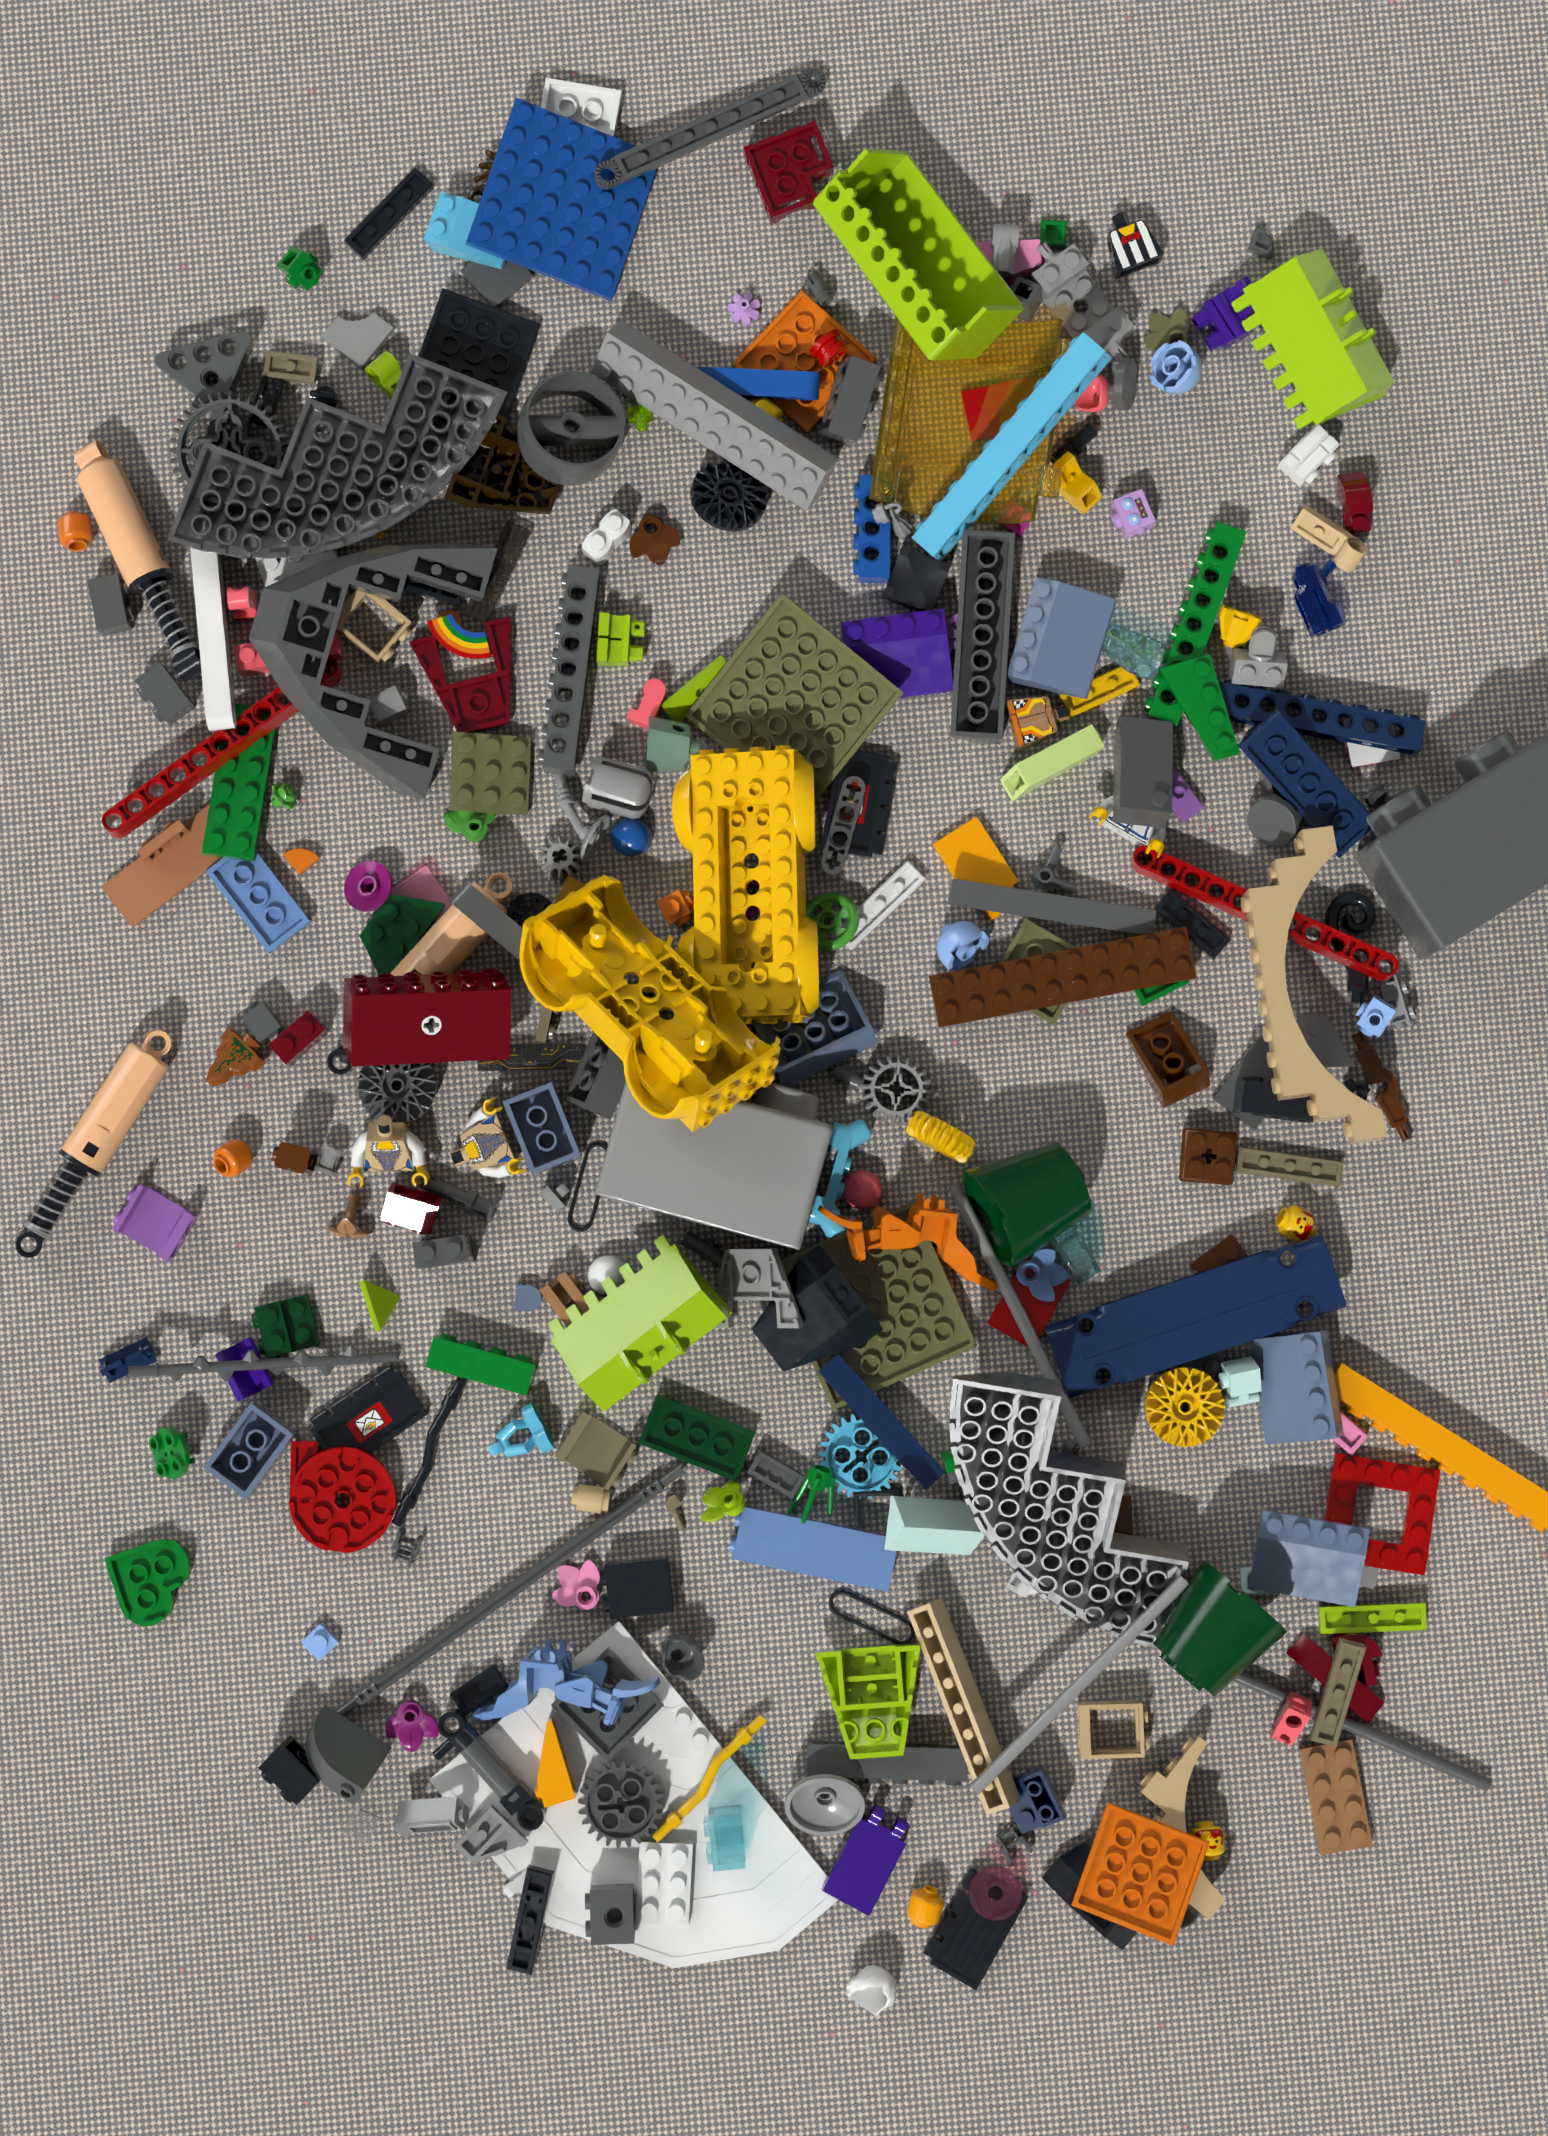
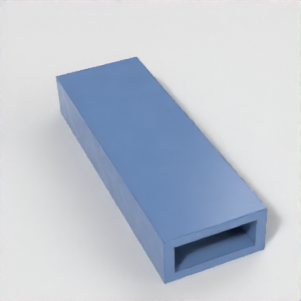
[728,1505,897,1592]

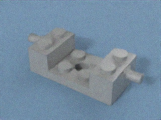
[1030,242,1135,359]

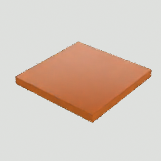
[732,290,877,435]
[1071,1802,1210,1946]

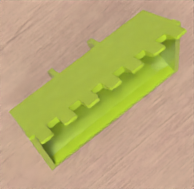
[1231,248,1394,429]
[548,1235,732,1412]

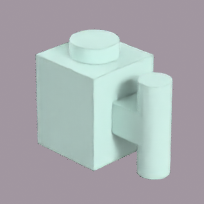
[1218,1356,1262,1408]

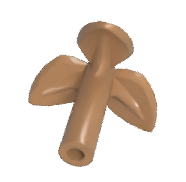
[327,1195,373,1239]

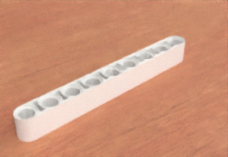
[190,548,237,731]

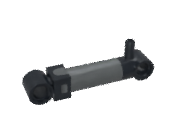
[432,1708,546,1831]

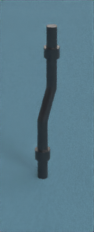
[392,1377,467,1527]

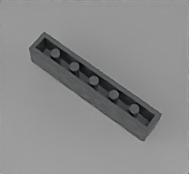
[807,1740,968,1786]

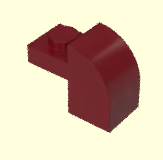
[1337,471,1373,534]
[1330,1633,1382,1686]

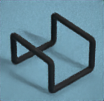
[854,1487,904,1526]

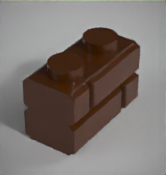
[272,1142,318,1176]

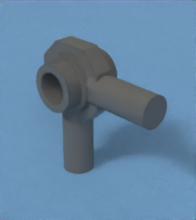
[1031,845,1076,895]

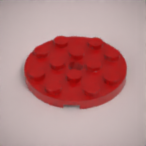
[289,1446,396,1553]

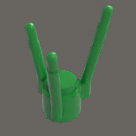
[788,1464,836,1524]

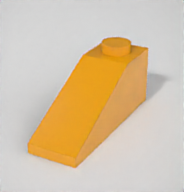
[534,1717,577,1808]

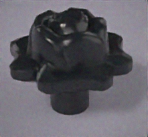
[1344,1079,1370,1101]

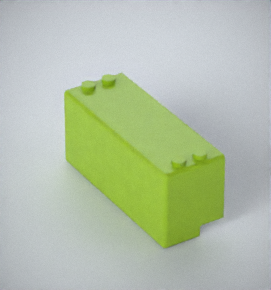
[813,148,1024,361]

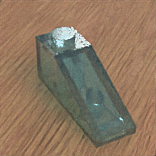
[1102,623,1167,682]

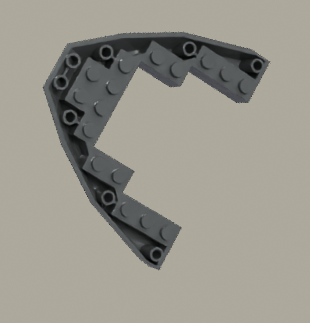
[249,544,497,800]

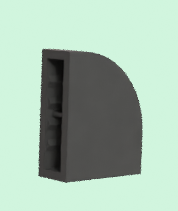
[305,1705,392,1805]

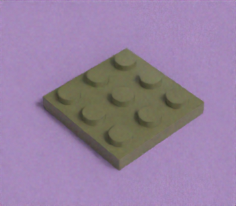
[449,732,531,816]
[1000,918,1076,1026]

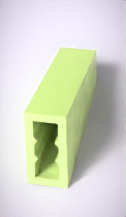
[1000,724,1105,802]

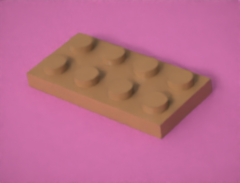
[1299,1738,1373,1855]

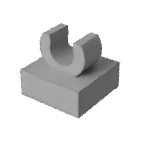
[540,1183,571,1213]

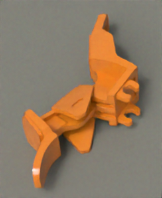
[817,1193,998,1291]

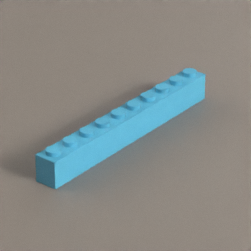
[911,332,1112,561]

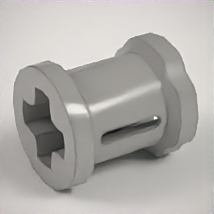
[314,1144,345,1177]

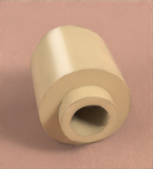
[571,1484,610,1513]

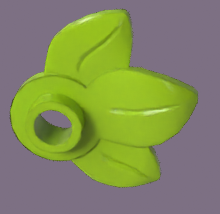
[700,1480,746,1522]

